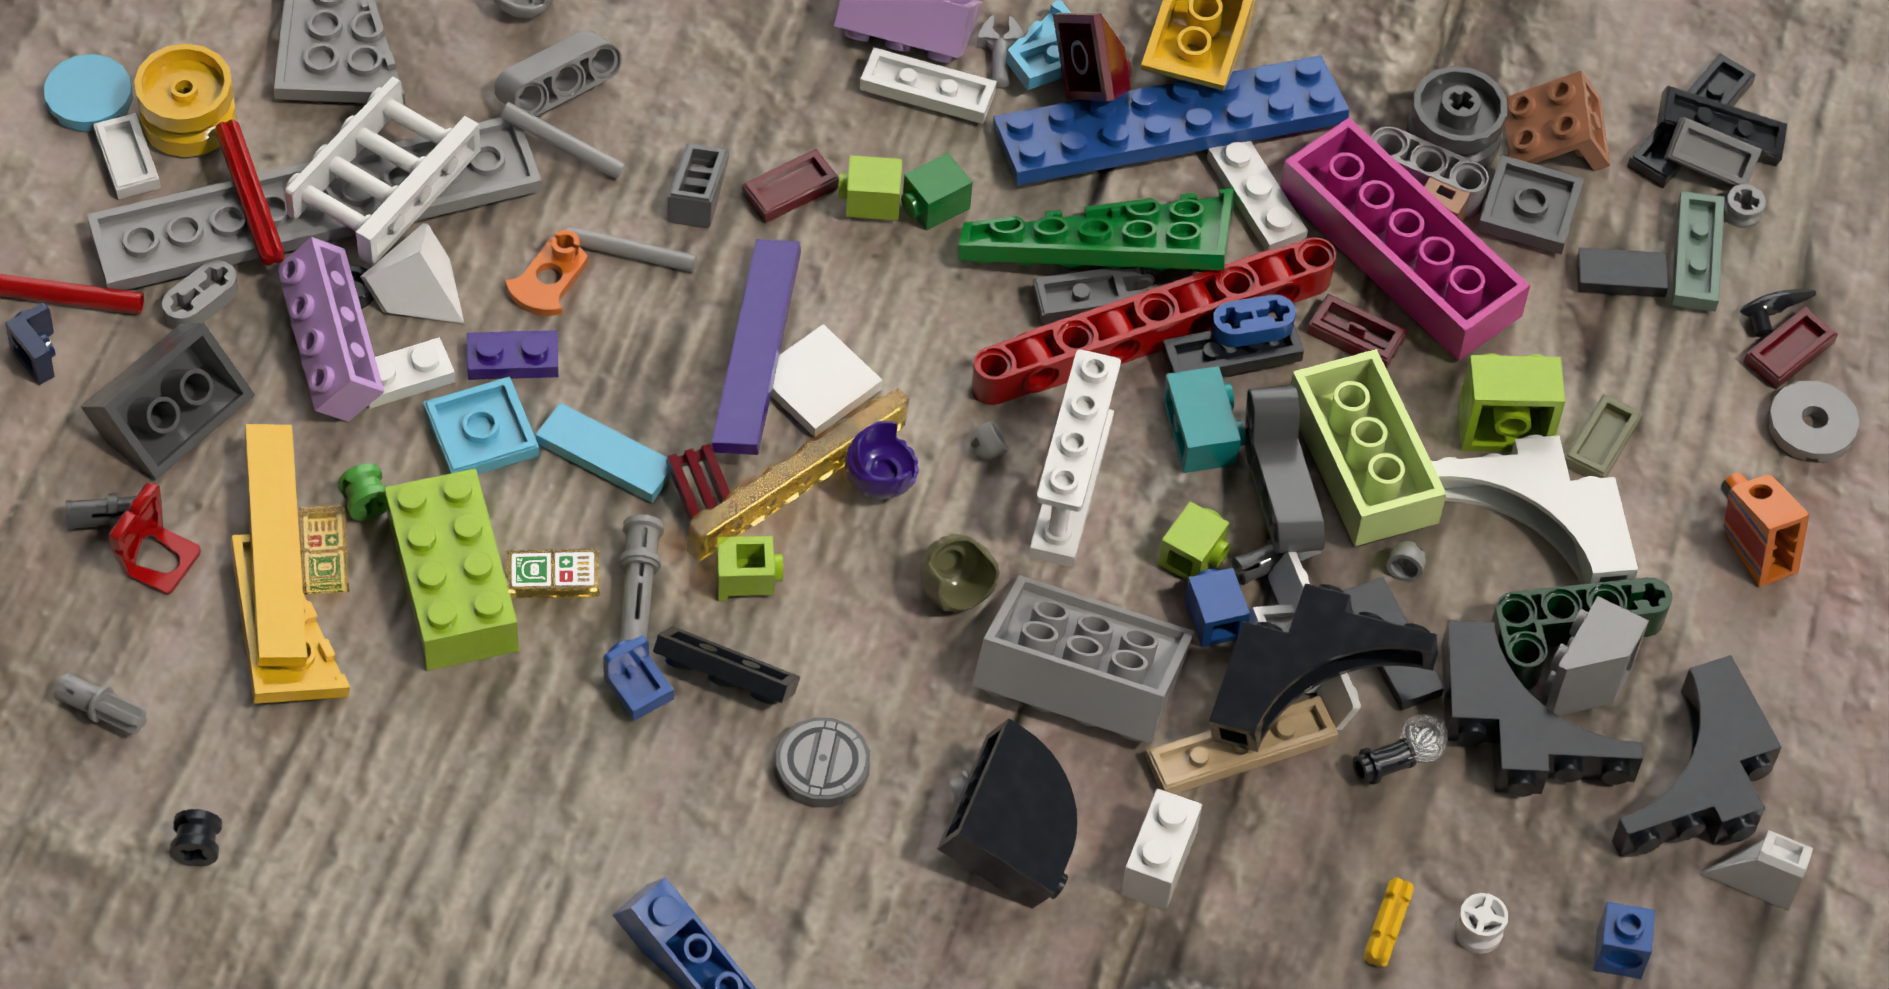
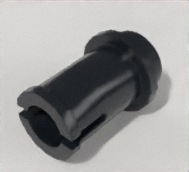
[1353,738,1417,785]

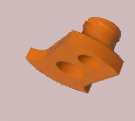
[505,230,588,316]

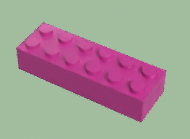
[1280,117,1530,361]

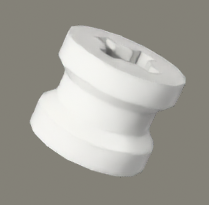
[1455,893,1508,954]

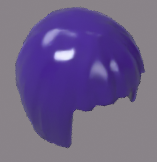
[844,420,919,499]

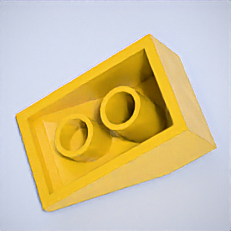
[1141,0,1256,91]

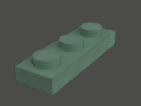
[1672,191,1725,312]

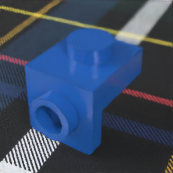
[603,635,674,721]

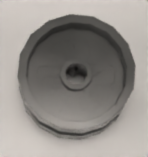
[1406,66,1507,169]

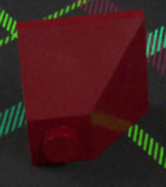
[1053,13,1132,101]

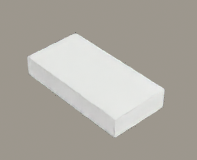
[93,113,161,200]

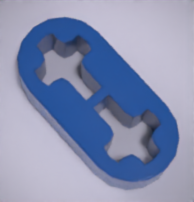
[1211,295,1296,347]

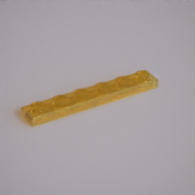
[687,388,910,563]

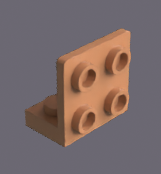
[1505,71,1610,171]

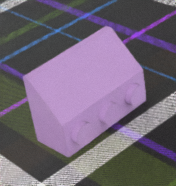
[834,0,983,63]

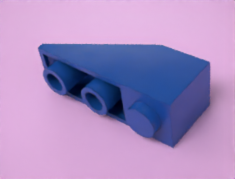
[612,877,757,989]

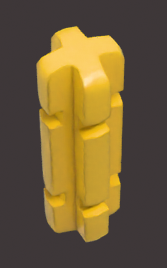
[1363,877,1414,968]

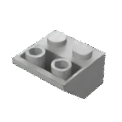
[1542,596,1649,716]

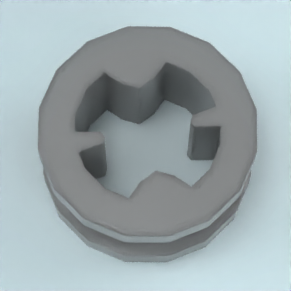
[1724,184,1766,228]

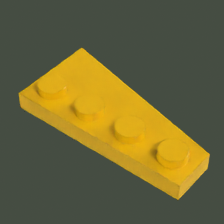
[230,534,350,704]

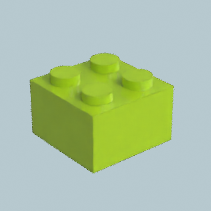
[1457,353,1566,452]

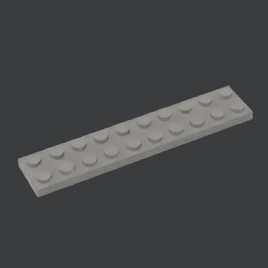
[87,117,542,290]

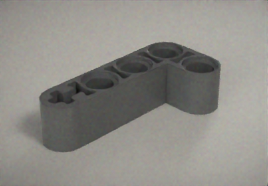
[1244,385,1325,554]

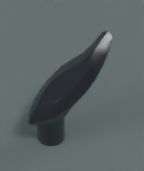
[1740,289,1816,337]

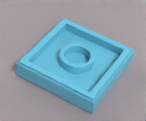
[423,376,540,474]

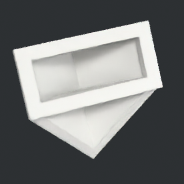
[360,223,465,324]
[1699,830,1813,911]

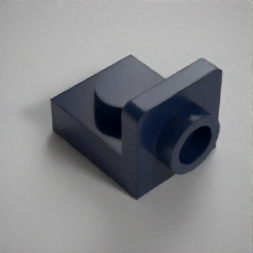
[5,303,56,385]

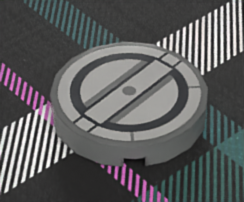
[776,717,870,807]

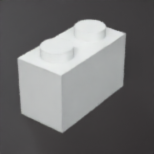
[1121,788,1203,911]

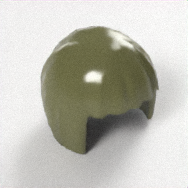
[921,534,1000,613]

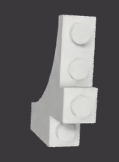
[1431,435,1638,584]

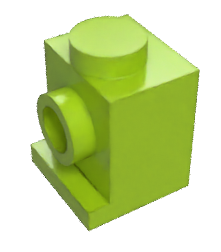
[717,536,784,601]

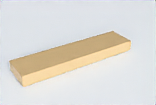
[1145,696,1339,794]

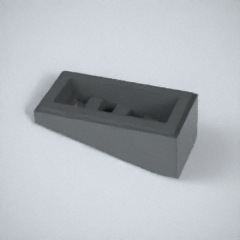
[668,144,729,228]

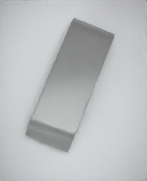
[494,30,622,116]
[1371,126,1489,218]

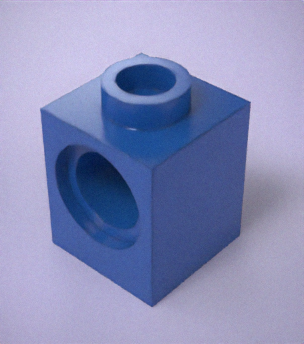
[1593,902,1655,979]

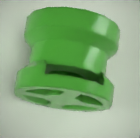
[337,463,387,521]

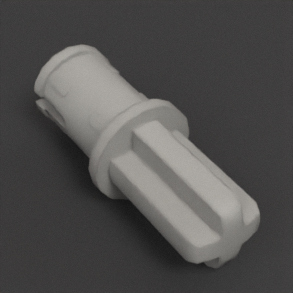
[54,672,147,734]

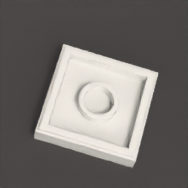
[771,324,883,437]

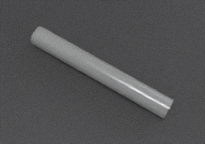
[501,102,625,179]
[567,226,697,272]

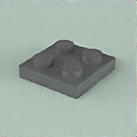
[1477,155,1584,254]

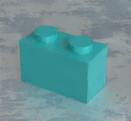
[1162,366,1246,473]

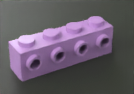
[277,237,384,422]

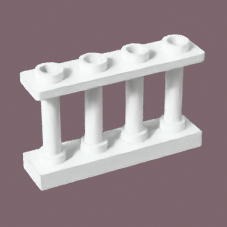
[285,77,481,266]
[1029,350,1121,568]

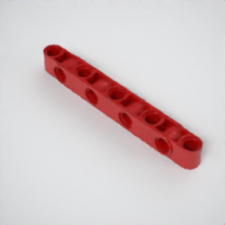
[971,237,1336,405]

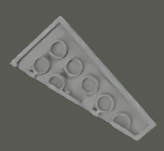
[274,0,406,104]

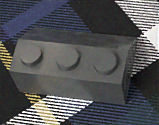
[81,323,255,480]

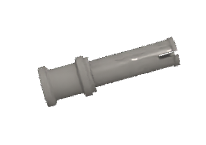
[618,514,664,643]

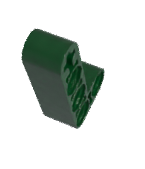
[1491,577,1672,690]

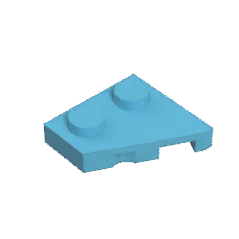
[1006,0,1071,90]

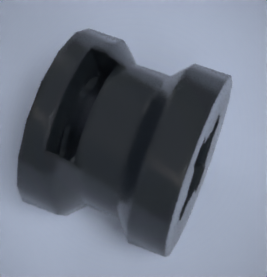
[169,809,222,867]

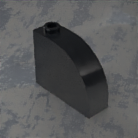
[937,718,1078,909]

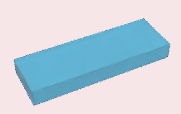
[536,402,672,503]

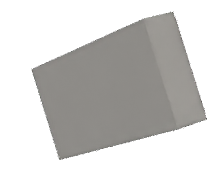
[1664,117,1762,187]

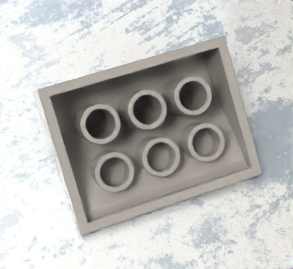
[972,575,1195,744]

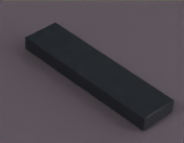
[1627,53,1756,188]

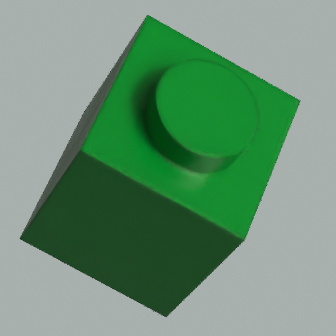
[901,153,973,231]

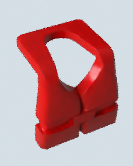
[109,482,201,595]

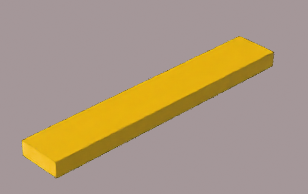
[244,424,307,666]

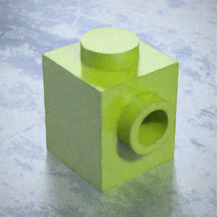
[838,155,903,220]
[1158,501,1231,581]

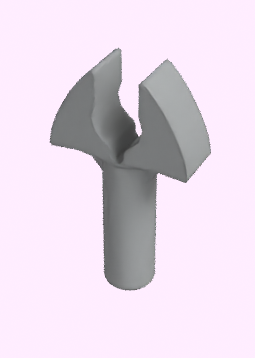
[977,15,1024,88]

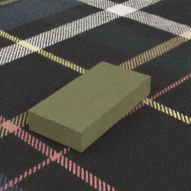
[1564,394,1643,478]

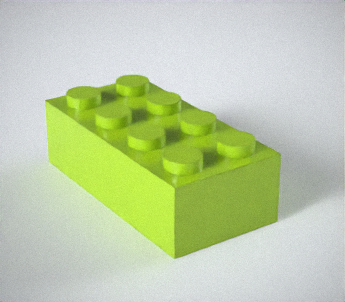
[384,468,519,671]

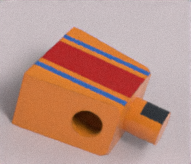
[1720,473,1809,587]

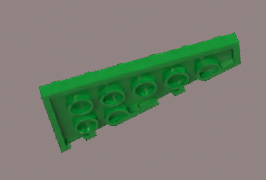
[958,187,1234,272]

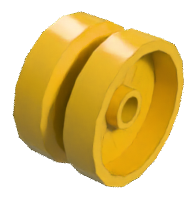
[134,43,237,158]

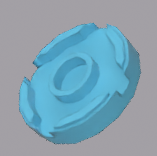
[44,54,133,132]

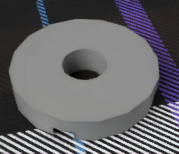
[1768,381,1860,462]

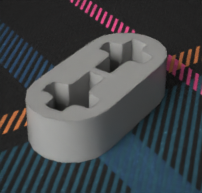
[162,260,238,329]

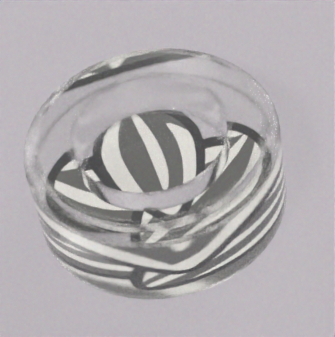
[1399,714,1448,764]

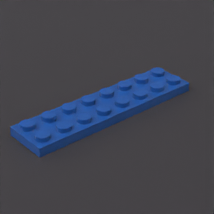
[993,55,1349,185]

